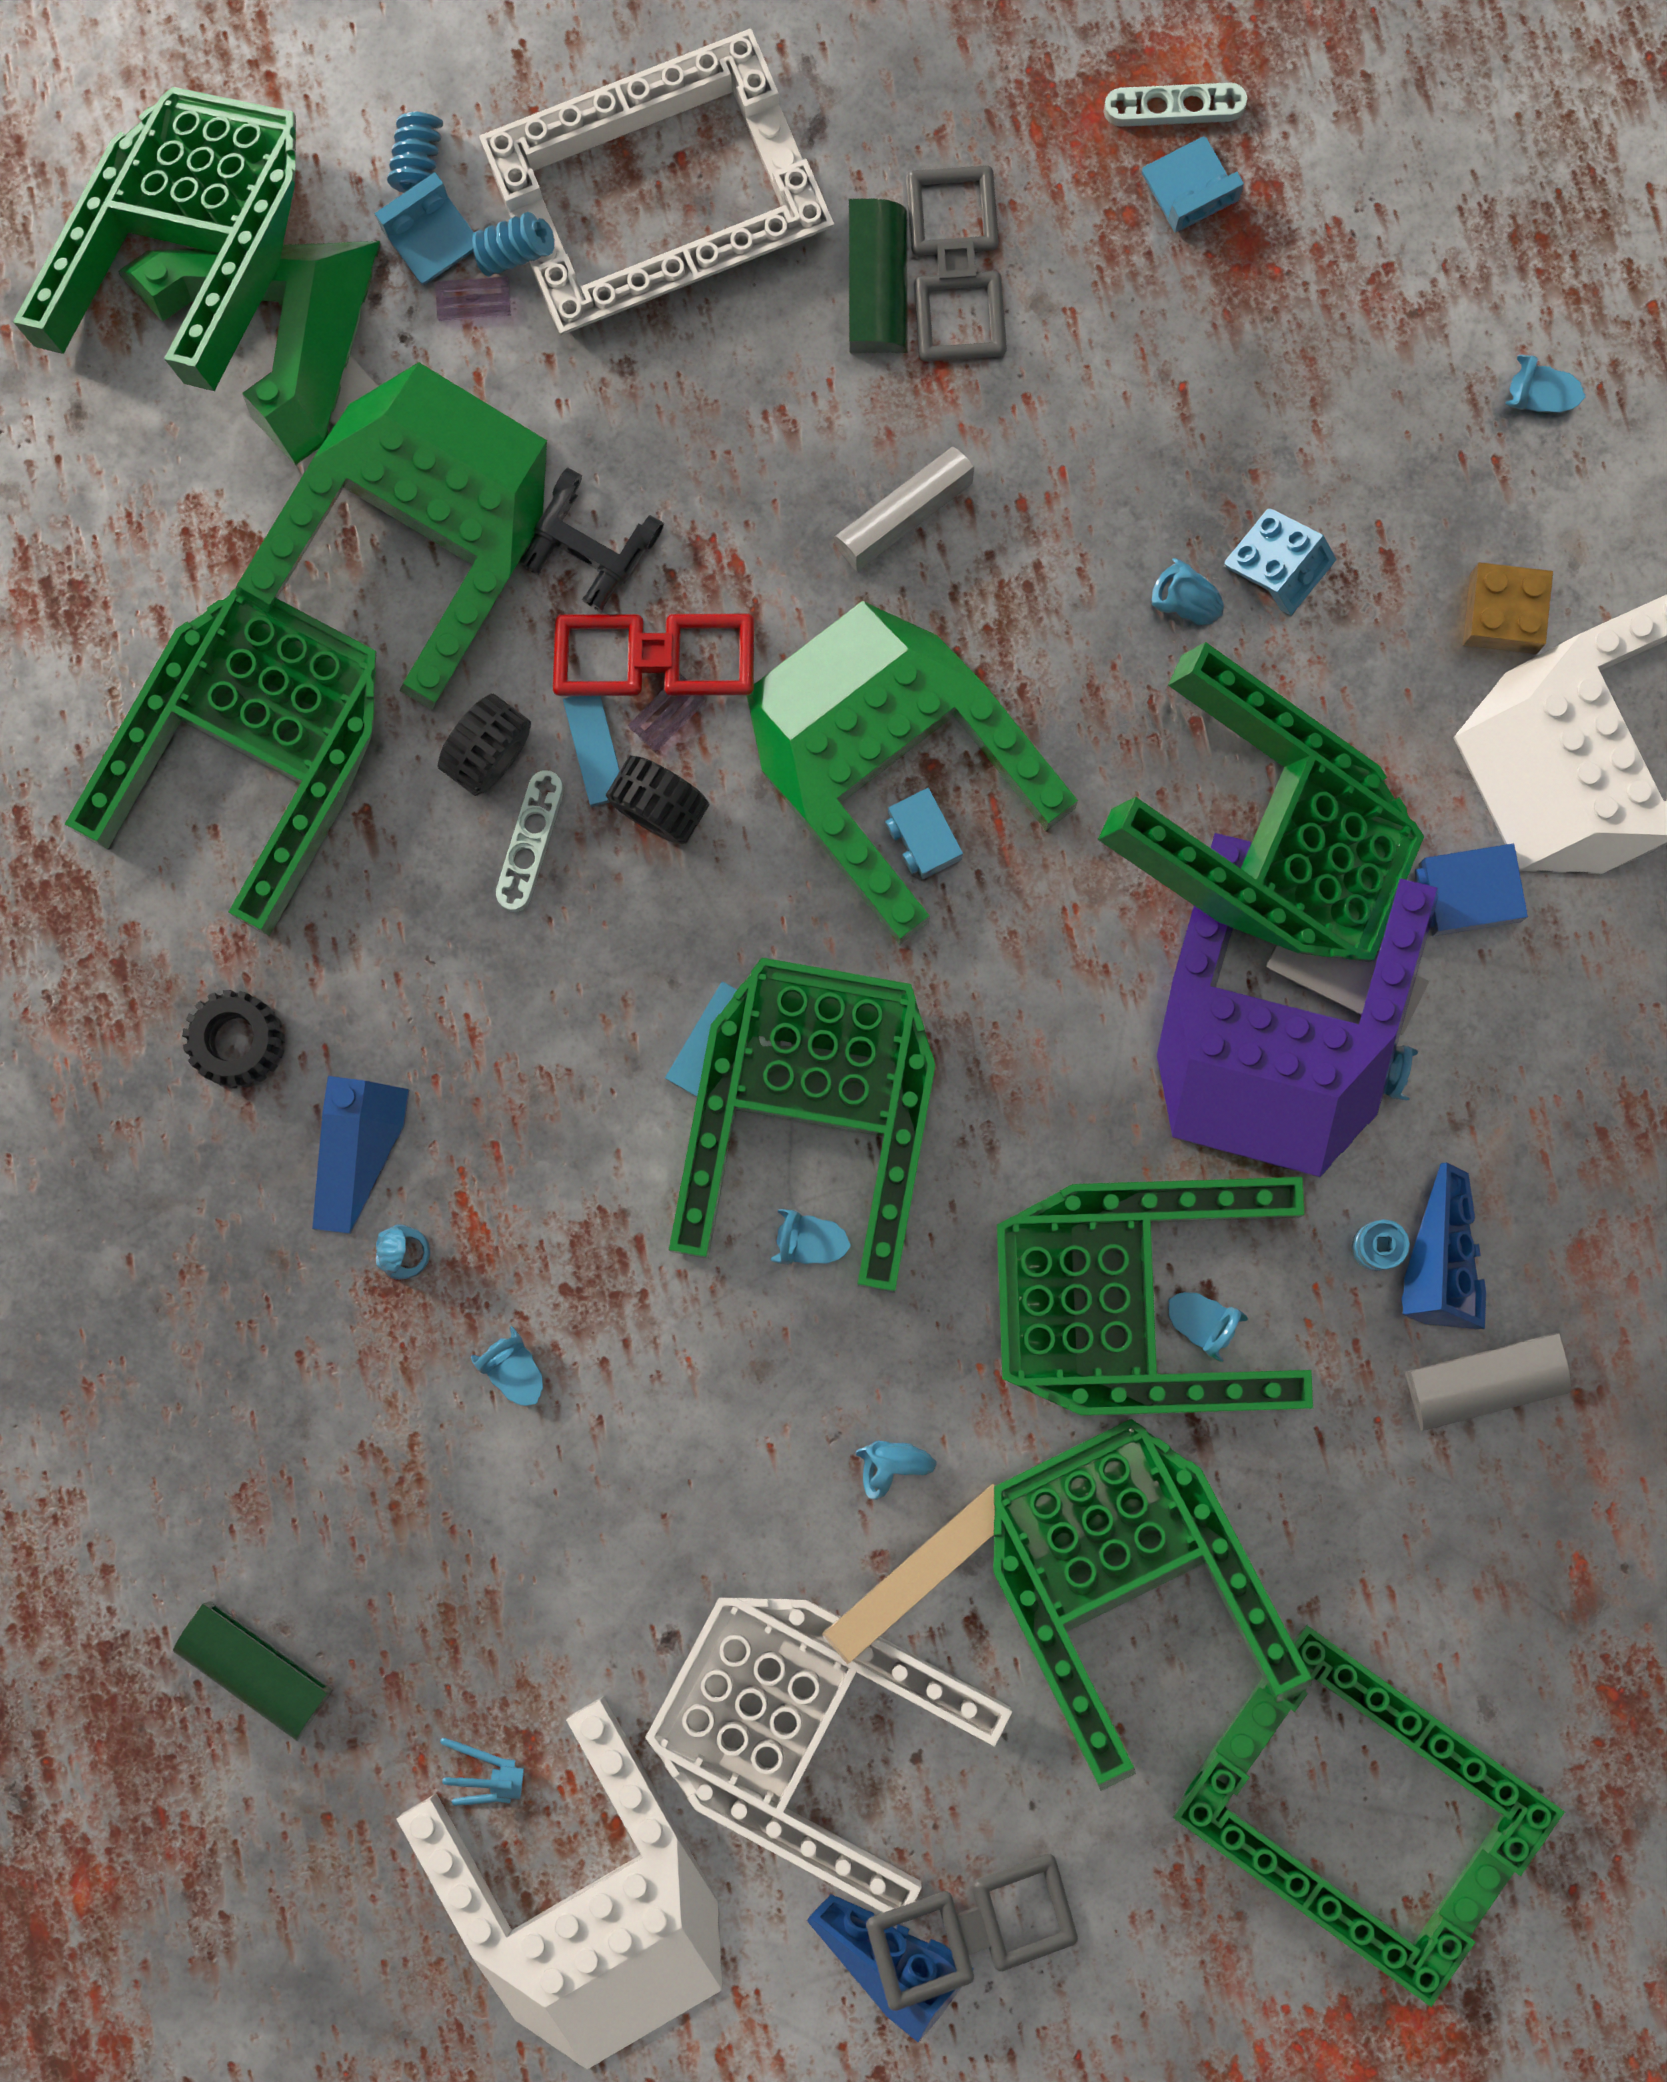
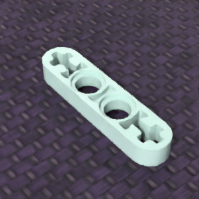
[1104,83,1247,127]
[496,770,564,912]

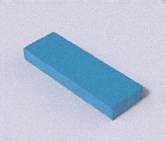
[563,696,620,807]
[665,981,737,1097]

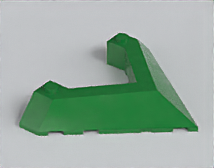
[118,241,381,466]

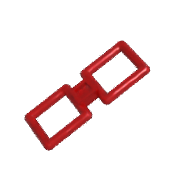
[553,613,755,696]

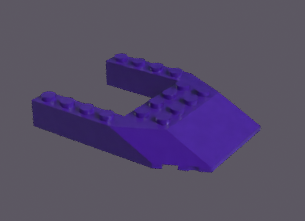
[1157,833,1438,1178]

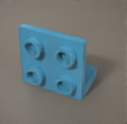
[1141,137,1244,233]
[375,172,474,285]
[1224,508,1337,616]

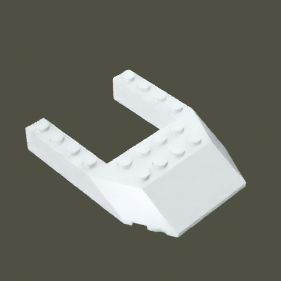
[1453,595,1667,874]
[645,1597,1013,1913]
[397,1696,722,2069]

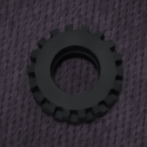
[437,693,531,796]
[606,756,710,844]
[182,990,285,1089]

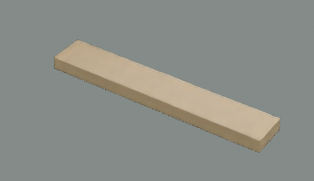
[822,1484,995,1664]

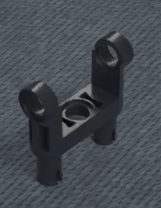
[519,467,664,612]

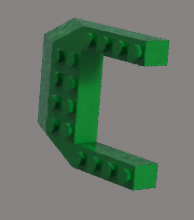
[13,87,296,392]
[235,362,547,710]
[65,588,377,936]
[747,601,1078,945]
[1098,642,1424,962]
[669,957,935,1293]
[997,1177,1313,1416]
[993,1418,1312,1791]

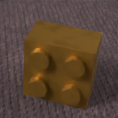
[1463,562,1553,654]

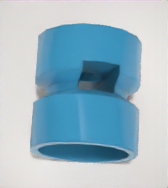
[1352,1219,1410,1271]

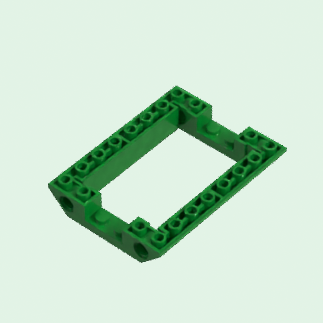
[1173,1625,1565,2007]

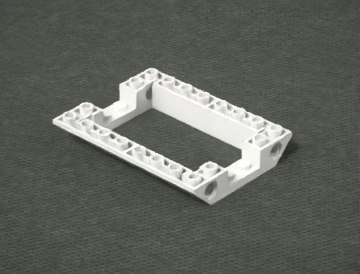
[479,28,834,335]

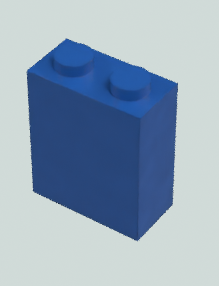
[1415,843,1528,937]

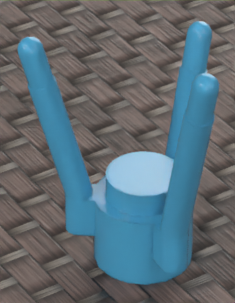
[440,1738,524,1806]

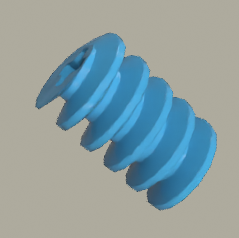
[387,111,443,193]
[472,212,555,277]

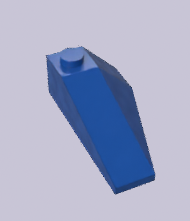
[312,1076,409,1234]
[1402,1162,1486,1330]
[807,1894,974,2042]

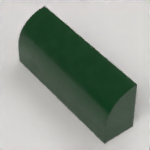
[849,198,908,353]
[173,1601,334,1741]

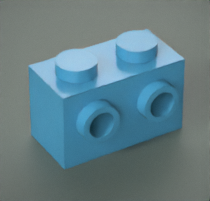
[885,787,963,880]

